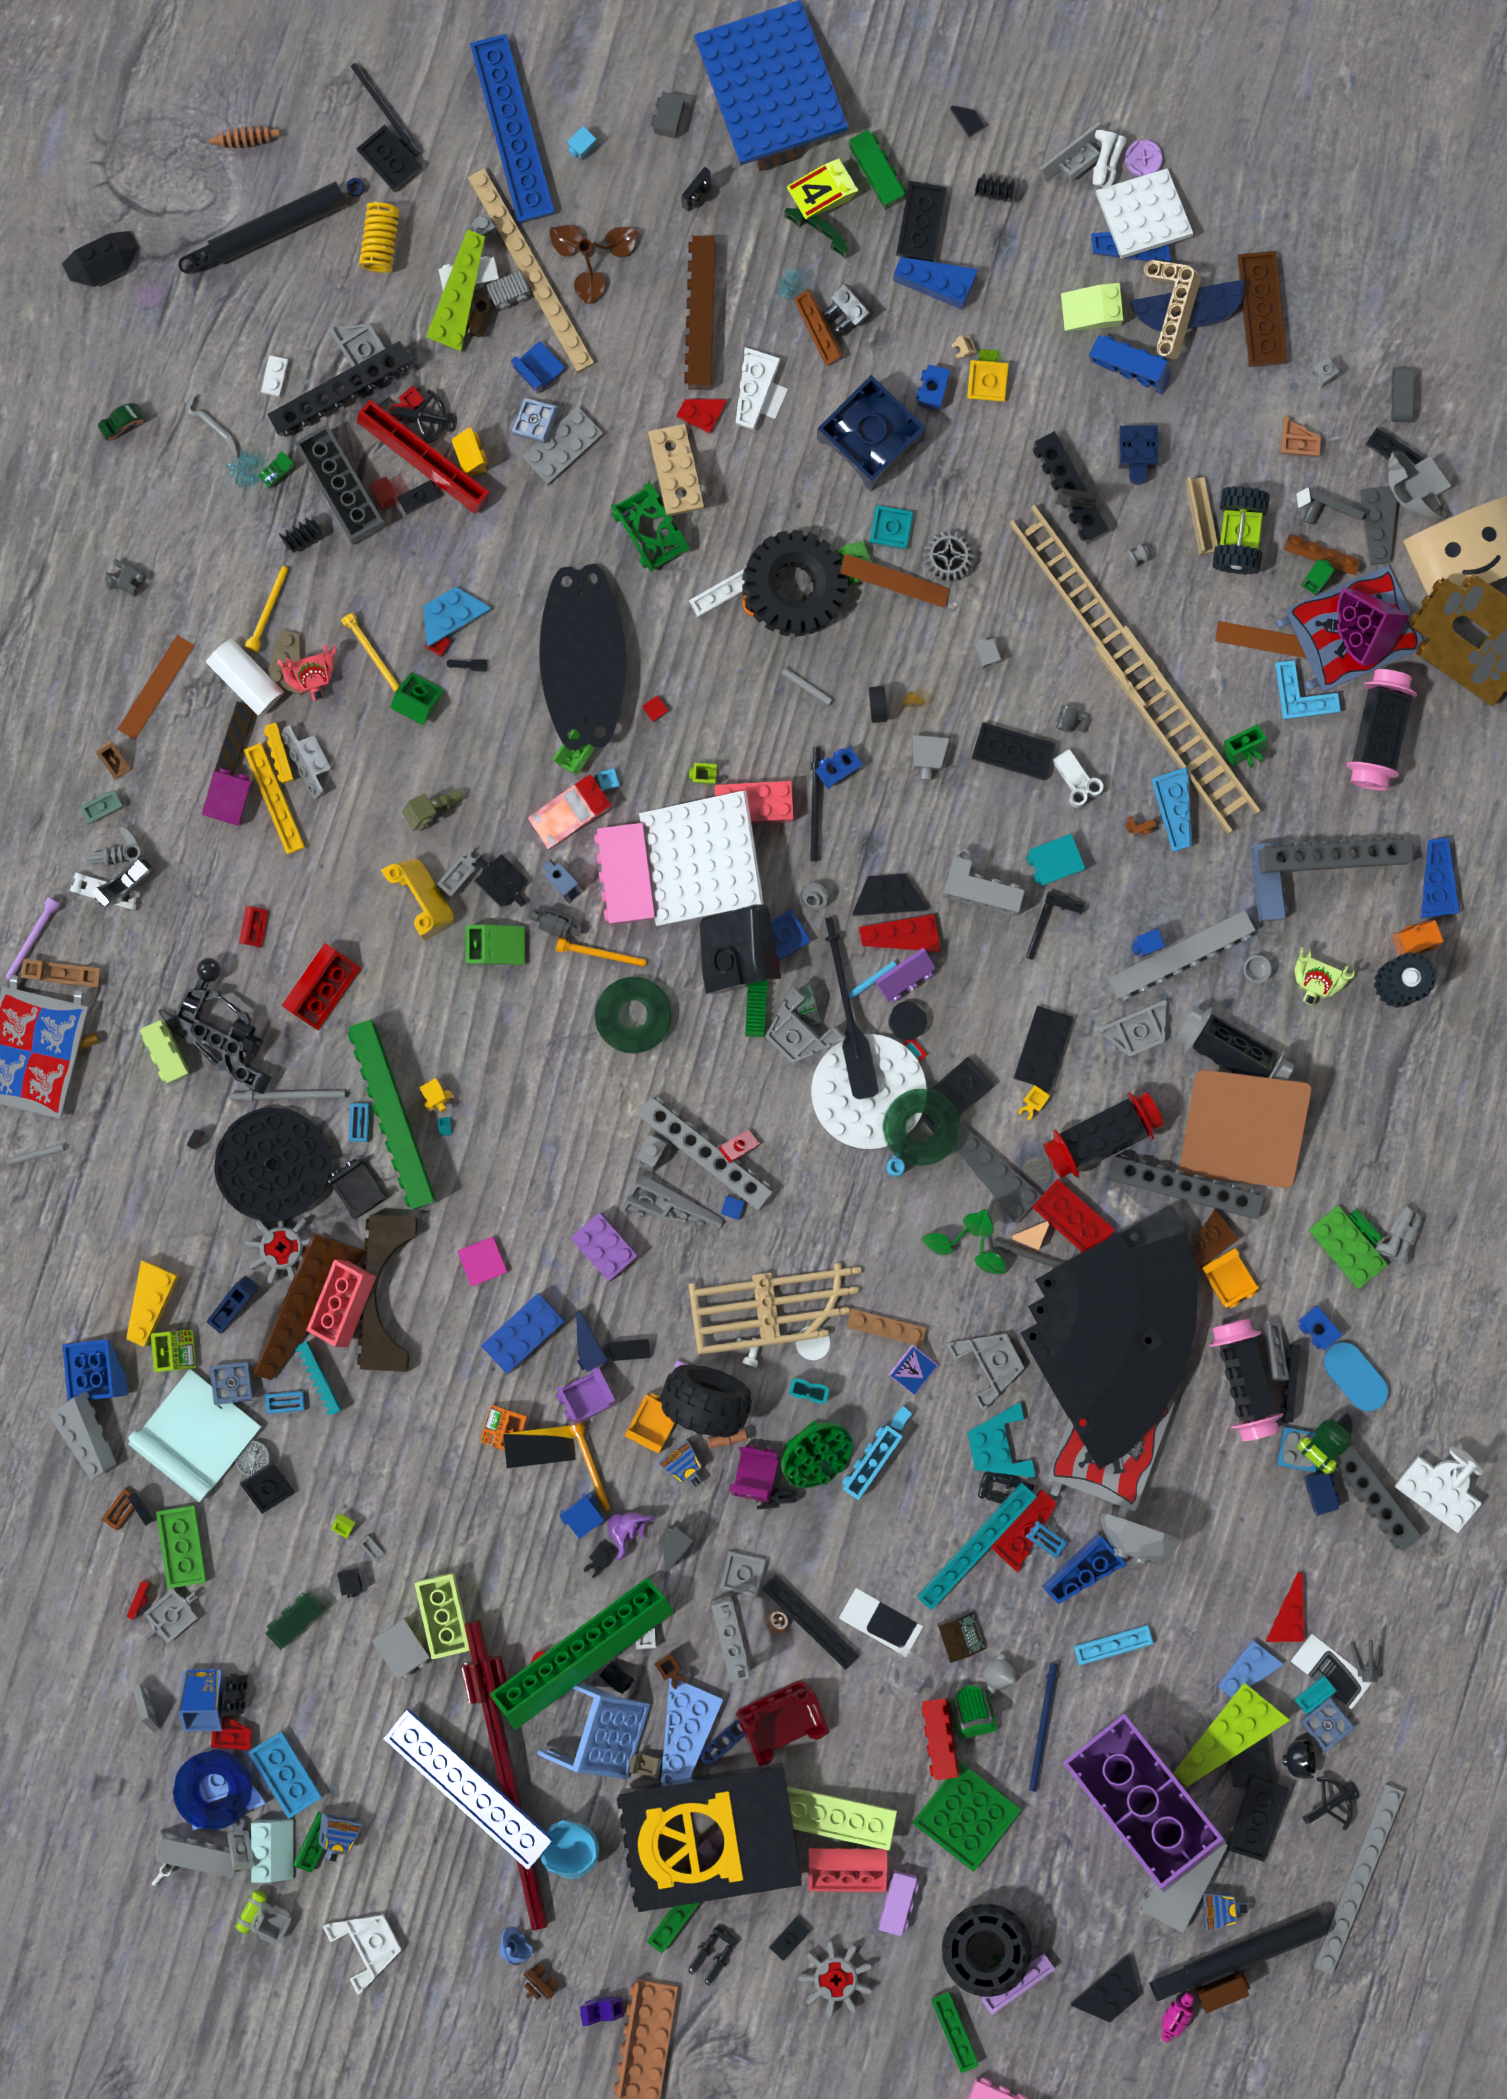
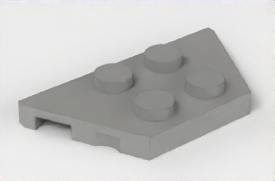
[328,323,388,392]
[1097,1000,1167,1057]

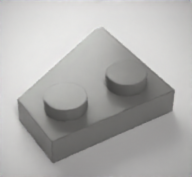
[132,1683,160,1732]

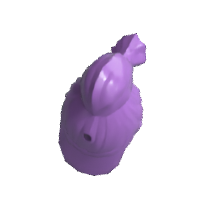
[607,1512,656,1561]

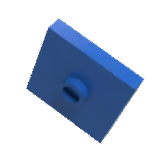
[771,909,811,961]

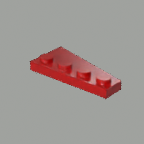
[859,914,941,953]
[990,1489,1057,1573]

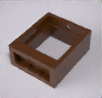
[1195,1972,1251,2014]

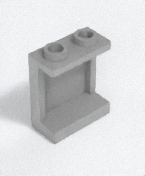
[372,1617,431,1680]

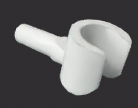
[152,1863,175,1886]

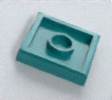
[869,505,913,550]

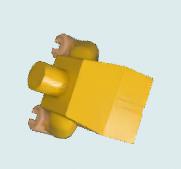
[419,1078,454,1113]

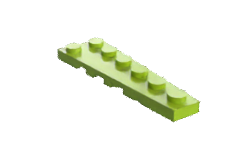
[426,229,485,351]

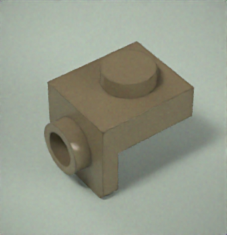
[629,1752,662,1778]

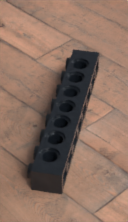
[267,341,413,437]

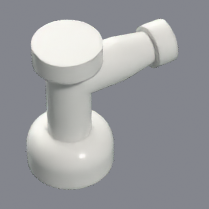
[737,1338,759,1368]

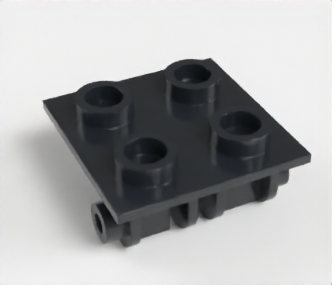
[221,1674,248,1716]

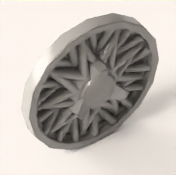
[236,1441,270,1477]

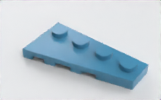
[1151,767,1192,852]

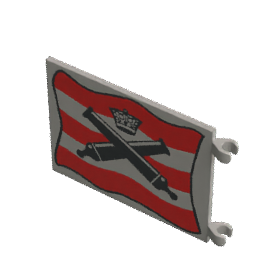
[1048,1400,1175,1519]

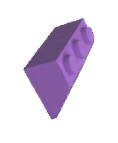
[875,948,936,1003]

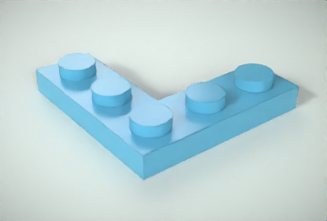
[1275,660,1341,720]

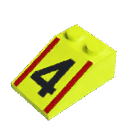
[787,159,858,219]

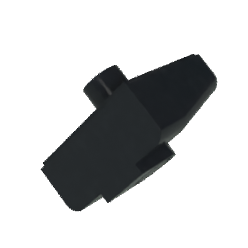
[699,904,781,994]

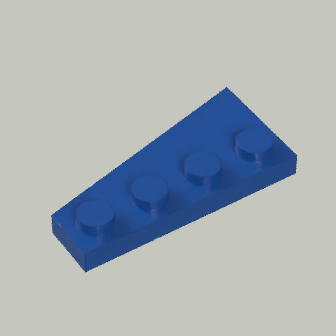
[1091,232,1171,263]
[1420,837,1460,919]

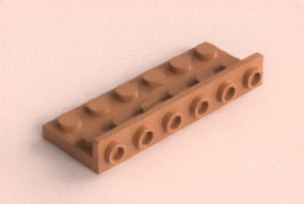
[613,1979,678,2099]

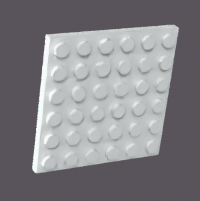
[639,791,763,926]

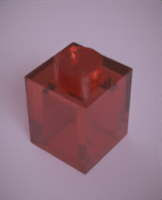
[370,477,398,509]

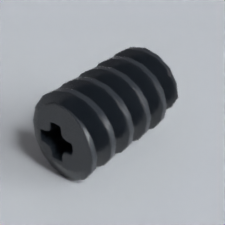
[974,173,1015,203]
[279,515,322,553]

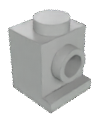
[471,214,497,241]

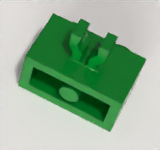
[1223,724,1267,768]

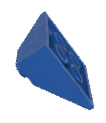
[62,1339,128,1401]

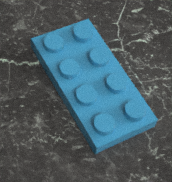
[248,1731,322,1819]

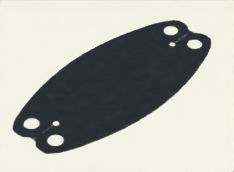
[539,564,626,750]

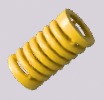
[359,202,400,273]

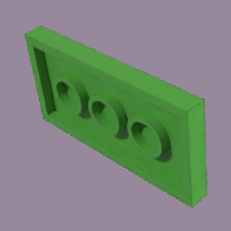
[1308,1205,1388,1289]
[156,1505,207,1589]

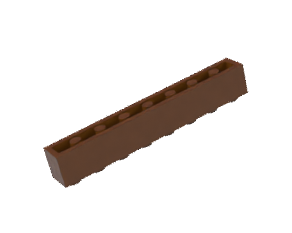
[684,235,716,390]

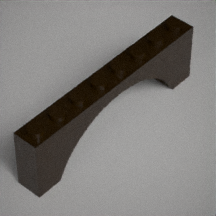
[357,1215,418,1372]

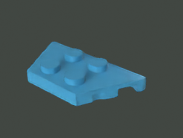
[423,587,491,648]

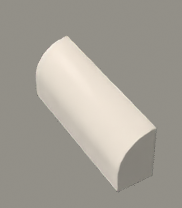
[206,638,284,716]

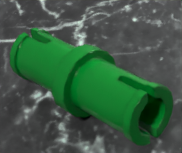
[1348,1208,1384,1245]

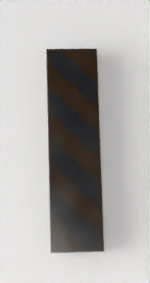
[214,701,254,775]

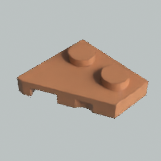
[1280,416,1321,457]

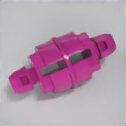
[1161,1992,1194,2042]

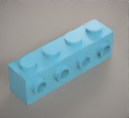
[841,1425,903,1500]

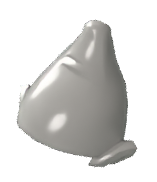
[984,1654,1016,1695]

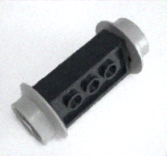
[1174,1006,1294,1080]

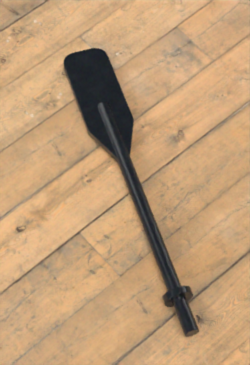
[825,917,879,1100]

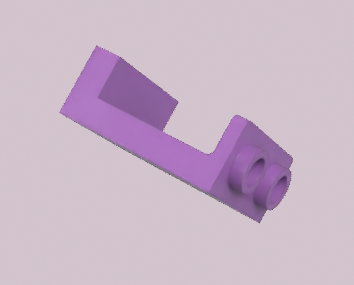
[556,1367,616,1425]

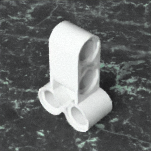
[1052,749,1103,808]

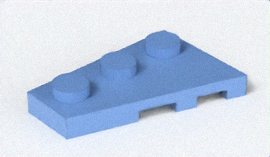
[1217,1640,1284,1698]

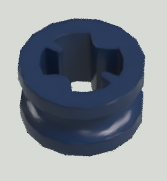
[347,178,364,197]

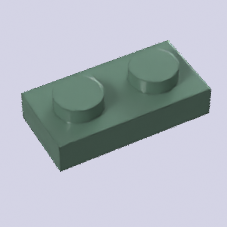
[80,789,123,825]

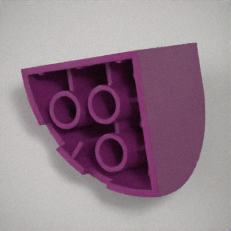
[1336,588,1410,666]

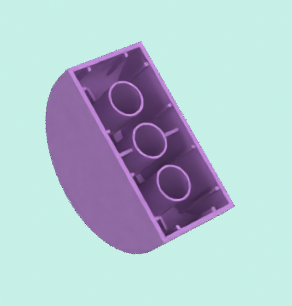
[1063,1714,1226,1892]

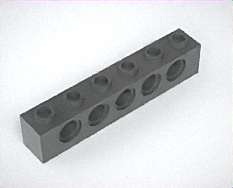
[1335,1444,1422,1551]

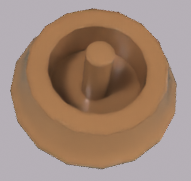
[765,1611,788,1634]

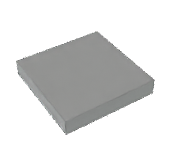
[720,1550,766,1598]

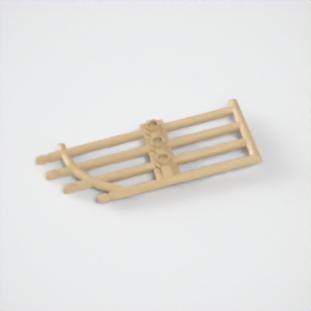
[688,1263,862,1355]

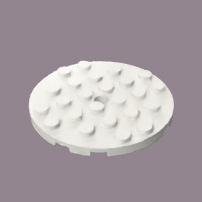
[811,1034,927,1149]

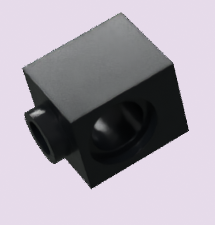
[337,1567,363,1598]

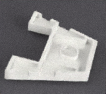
[323,1914,402,1995]

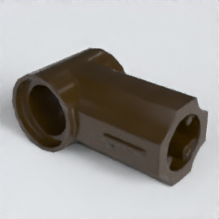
[467,297,492,338]

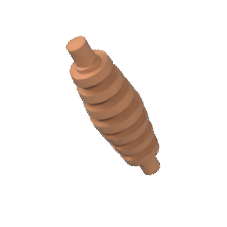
[209,126,280,148]

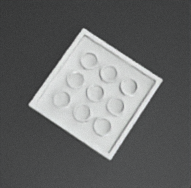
[1096,169,1193,259]

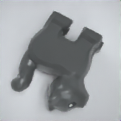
[105,559,146,597]

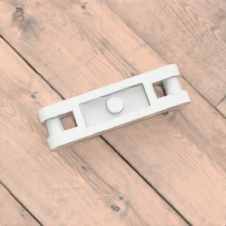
[70,873,141,911]

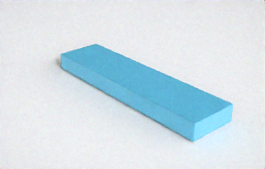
[1074,1625,1154,1666]

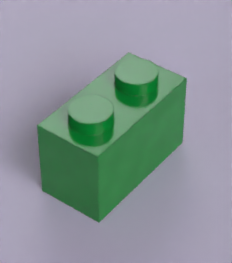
[1300,559,1334,595]

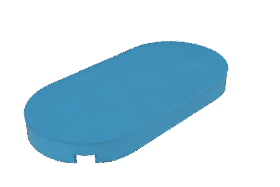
[1324,1342,1388,1411]

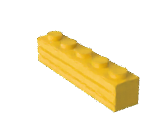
[264,723,294,784]

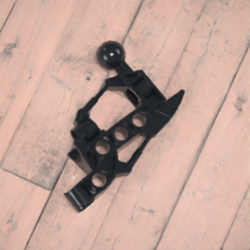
[159,958,271,1094]

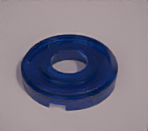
[173,1750,253,1830]

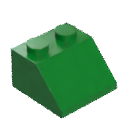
[390,672,445,725]

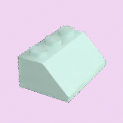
[251,1819,294,1883]

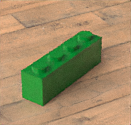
[848,129,906,210]

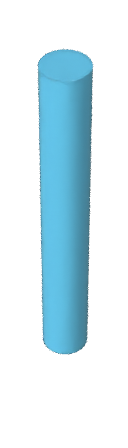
[848,961,897,1000]

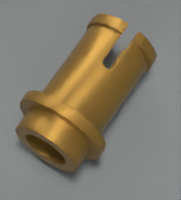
[79,1032,99,1051]

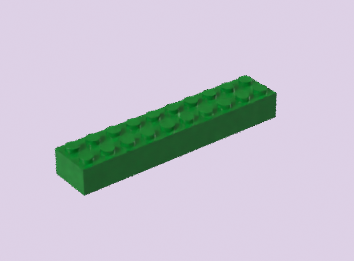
[347,1019,437,1210]
[489,1577,674,1730]

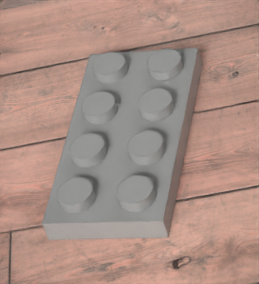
[522,406,603,485]

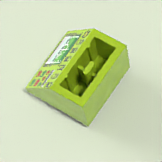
[151,1330,196,1372]

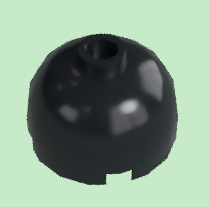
[1283,1739,1316,1779]

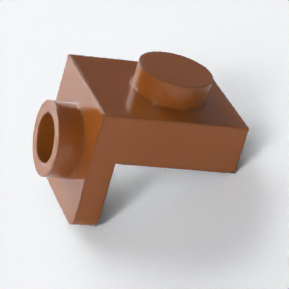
[1125,816,1157,837]

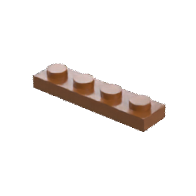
[794,289,843,366]
[1284,535,1360,576]

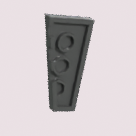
[1360,485,1399,565]

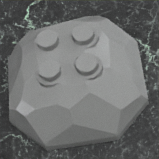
[1100,1514,1181,1565]

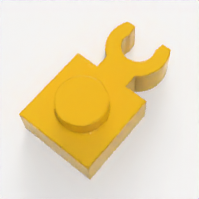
[1018,1085,1050,1121]

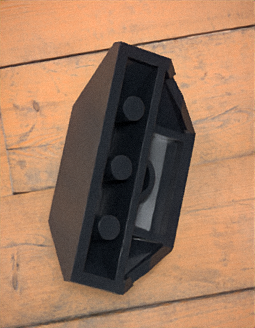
[62,231,138,287]

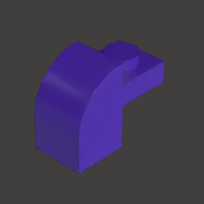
[580,1997,624,2026]

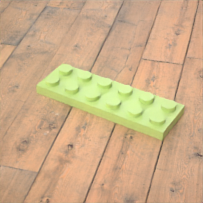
[787,1786,897,1850]

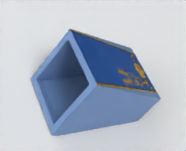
[178,1669,224,1732]

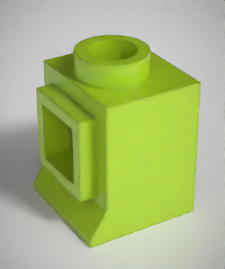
[689,763,717,786]

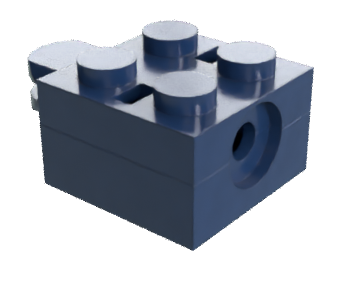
[1118,425,1158,485]

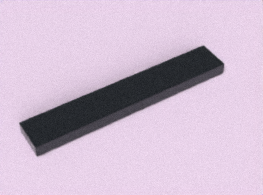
[762,1574,859,1670]

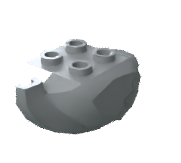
[1388,450,1451,520]

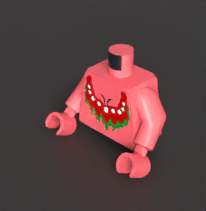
[278,644,336,701]

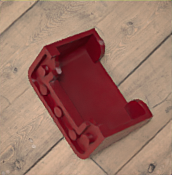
[736,1681,829,1767]

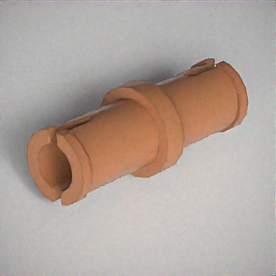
[708,1429,748,1449]

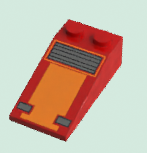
[528,774,612,850]

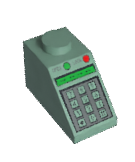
[796,985,821,1027]

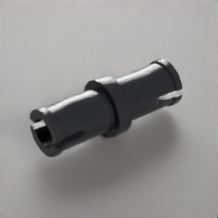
[1044,891,1085,914]

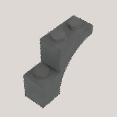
[92,856,156,907]

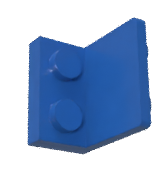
[511,341,565,394]

